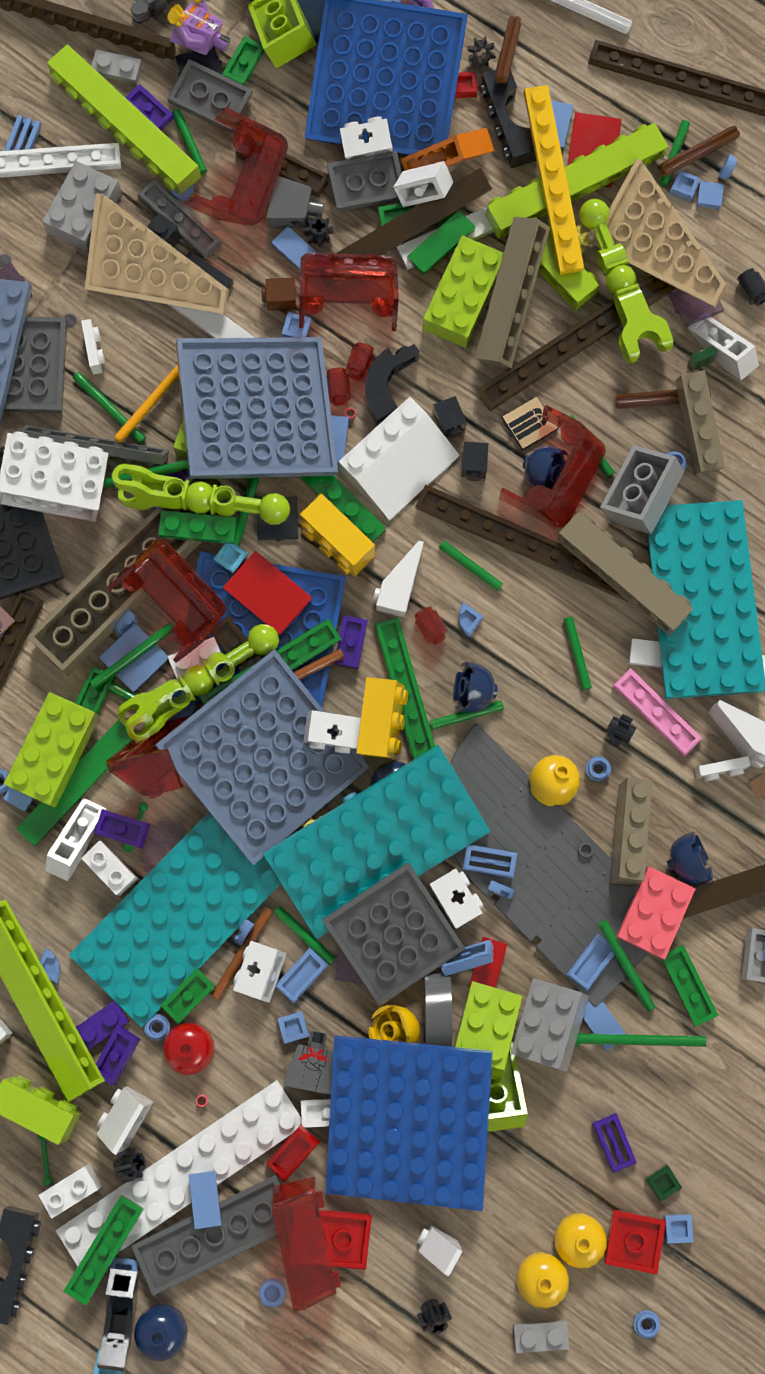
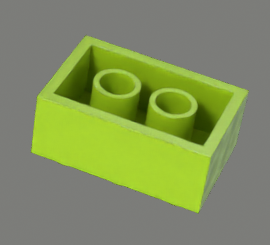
[454,981,522,1078]
[0,1075,82,1145]

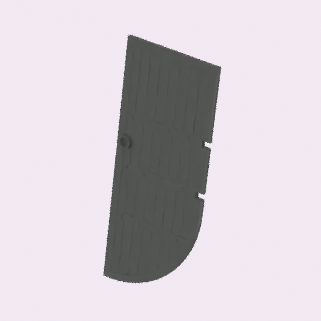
[450,723,649,1007]

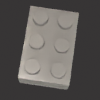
[42,161,122,253]
[600,445,684,534]
[511,978,589,1072]

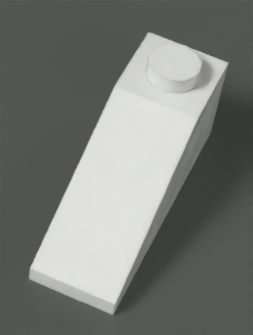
[688,313,759,380]
[373,541,424,618]
[45,798,106,881]
[416,1225,462,1276]

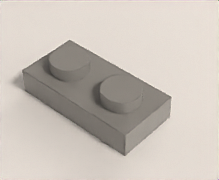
[91,49,142,85]
[741,928,765,983]
[513,1320,569,1353]

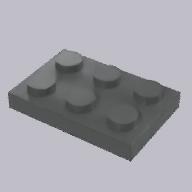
[168,59,253,134]
[327,151,402,212]

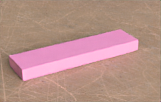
[612,668,703,757]

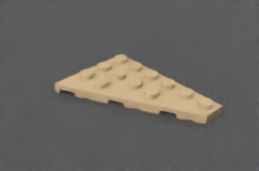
[591,158,727,308]
[85,193,229,314]

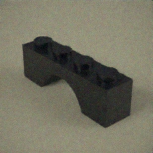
[479,69,537,168]
[0,1206,41,1325]

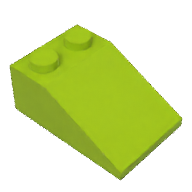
[247,0,317,68]
[488,1042,528,1132]

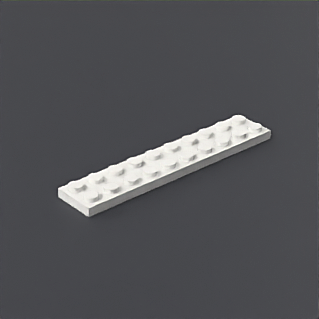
[56,1080,302,1266]

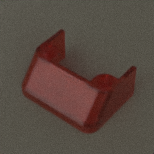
[184,107,288,226]
[299,253,399,331]
[499,405,606,528]
[105,538,226,663]
[105,715,192,799]
[272,1177,341,1312]

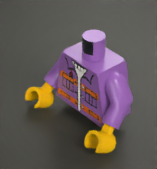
[168,0,231,55]

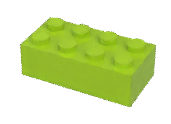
[422,235,503,348]
[4,692,100,808]

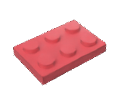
[616,866,695,960]

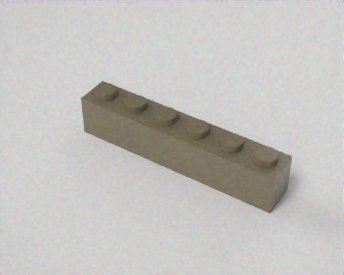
[475,217,550,368]
[557,512,693,636]

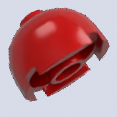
[163,1023,215,1075]

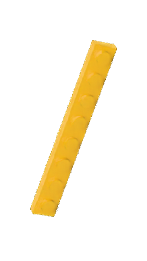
[523,85,584,275]

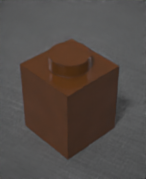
[261,277,296,311]

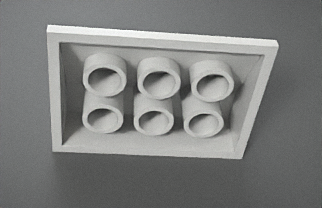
[339,397,460,521]

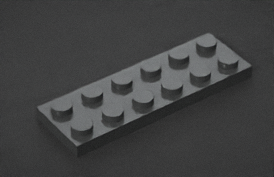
[131,1174,293,1296]

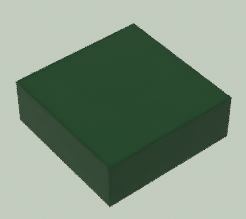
[688,346,717,371]
[645,1164,682,1202]

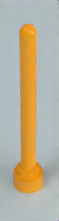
[114,361,179,443]

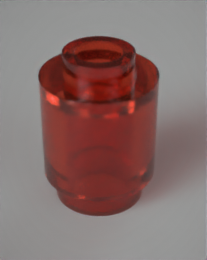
[345,342,375,381]
[326,368,351,406]
[414,606,448,645]

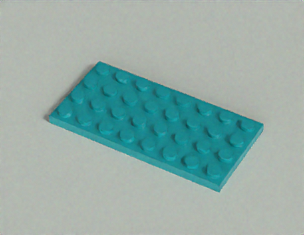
[646,500,765,699]
[263,745,491,939]
[69,812,281,1027]

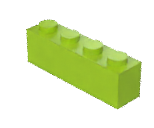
[533,216,599,312]

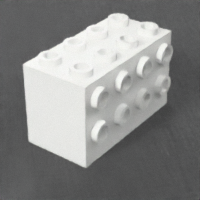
[0,431,108,522]

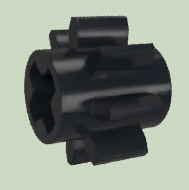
[467,36,496,68]
[304,215,334,247]
[605,713,636,746]
[113,1147,146,1183]
[417,1299,452,1335]

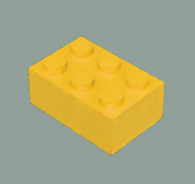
[300,494,375,577]
[356,677,408,761]

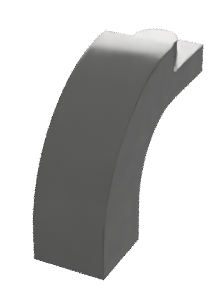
[424,973,452,1047]

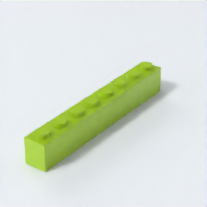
[47,44,201,195]
[485,122,669,239]
[0,900,105,1102]

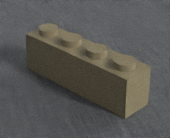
[675,370,725,476]
[611,777,652,887]

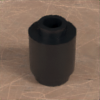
[737,268,765,306]

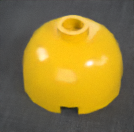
[528,755,580,807]
[368,1005,421,1043]
[554,1213,607,1269]
[516,1252,569,1309]

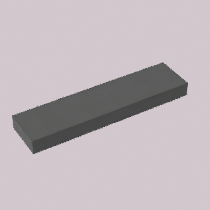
[137,179,222,260]

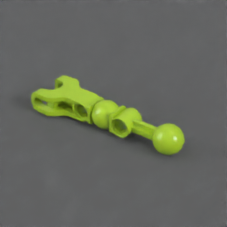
[579,199,673,364]
[112,464,290,525]
[117,624,279,741]

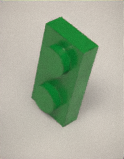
[222,36,265,86]
[160,968,216,1024]

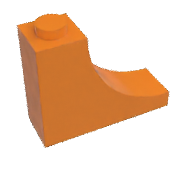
[401,128,494,171]

